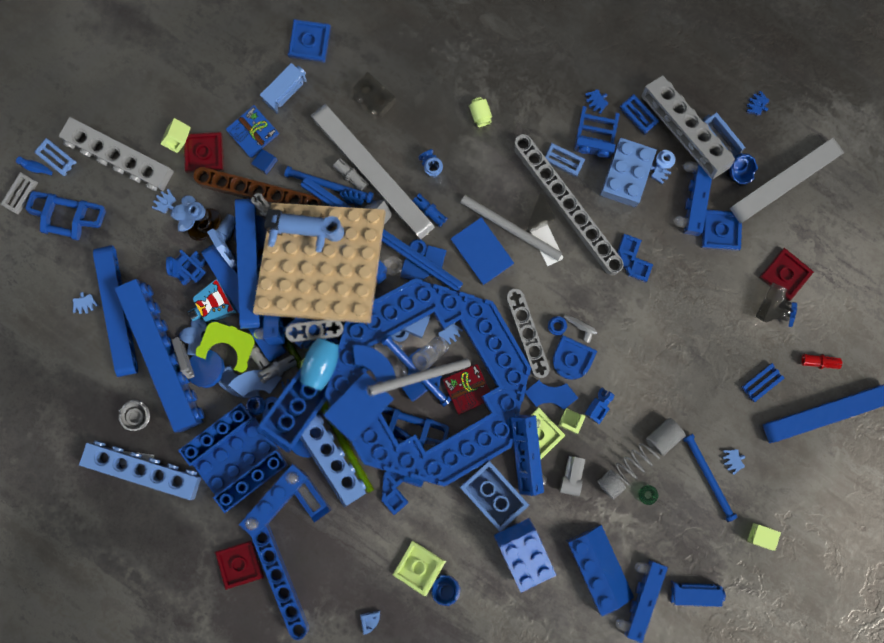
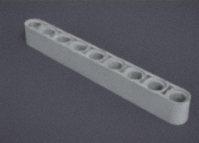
[311,104,435,240]
[514,134,624,275]

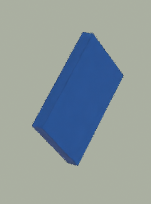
[450,217,514,285]
[323,372,394,443]

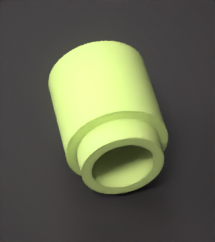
[469,97,492,127]

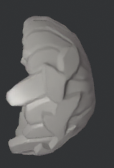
[119,400,150,431]

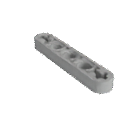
[507,289,549,379]

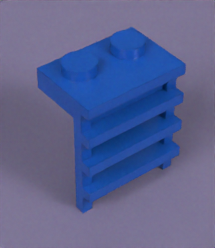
[574,106,620,158]

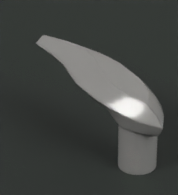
[564,315,597,343]

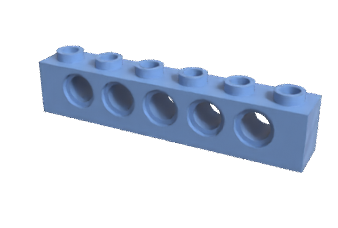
[300,414,366,507]
[79,440,202,500]

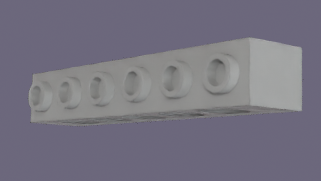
[642,76,735,180]
[59,117,174,192]

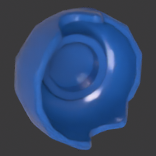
[728,153,758,184]
[431,575,461,606]

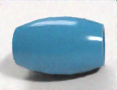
[300,338,339,390]

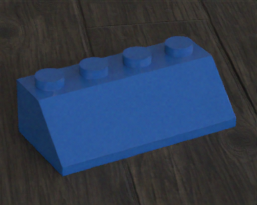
[566,525,634,617]

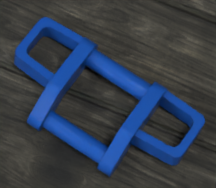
[25,191,106,241]
[382,407,449,447]

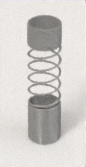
[597,418,686,500]

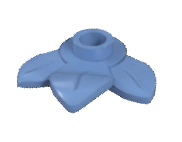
[170,196,205,232]
[179,318,207,356]

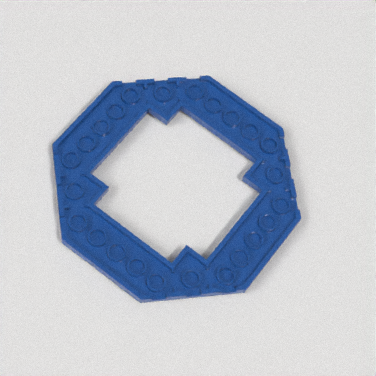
[325,278,531,487]

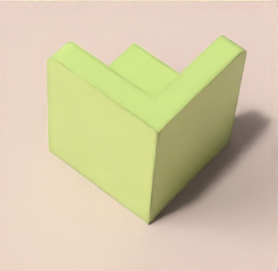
[161,118,191,153]
[558,408,586,434]
[747,523,781,551]

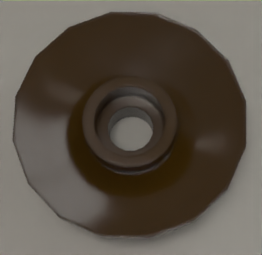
[188,208,221,241]

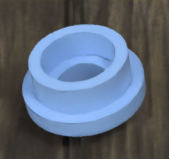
[656,150,675,169]

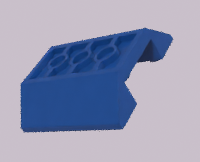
[178,403,288,513]

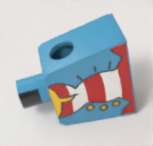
[188,279,238,323]

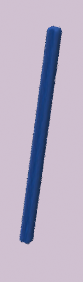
[300,177,463,292]

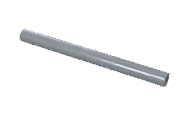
[460,195,562,261]
[367,358,471,396]

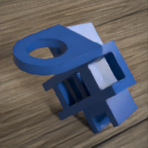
[166,250,207,285]

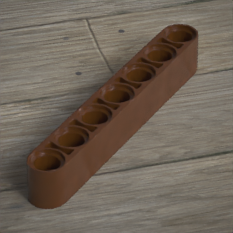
[193,167,322,206]

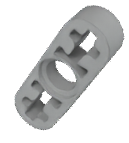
[285,320,343,342]

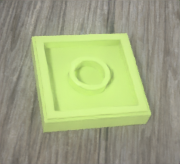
[531,407,566,459]
[393,541,446,596]

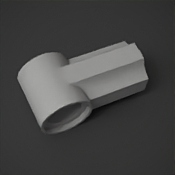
[559,456,585,497]

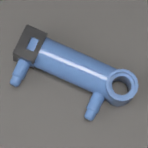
[264,209,344,253]

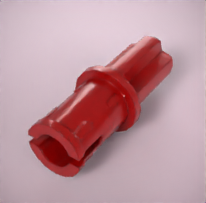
[801,353,842,369]

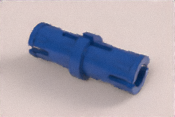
[413,193,448,227]

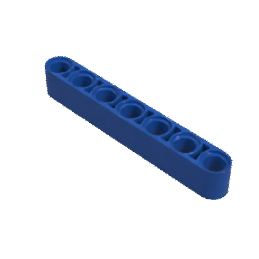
[235,198,261,329]
[201,244,286,362]
[93,245,138,377]
[762,384,884,443]
[246,511,309,640]

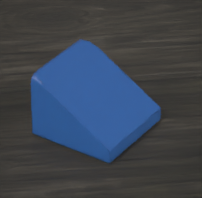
[251,149,278,175]

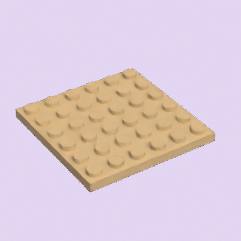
[253,203,386,323]

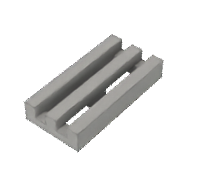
[0,172,38,215]
[171,337,195,379]

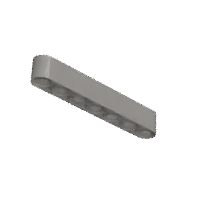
[729,137,845,224]

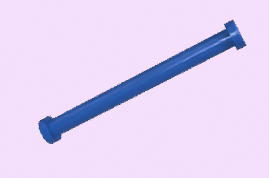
[284,166,374,203]
[381,334,451,407]
[683,433,738,522]

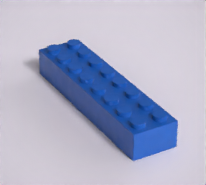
[115,279,205,432]

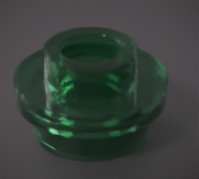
[638,485,658,505]

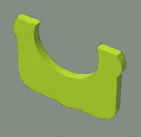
[196,322,255,373]

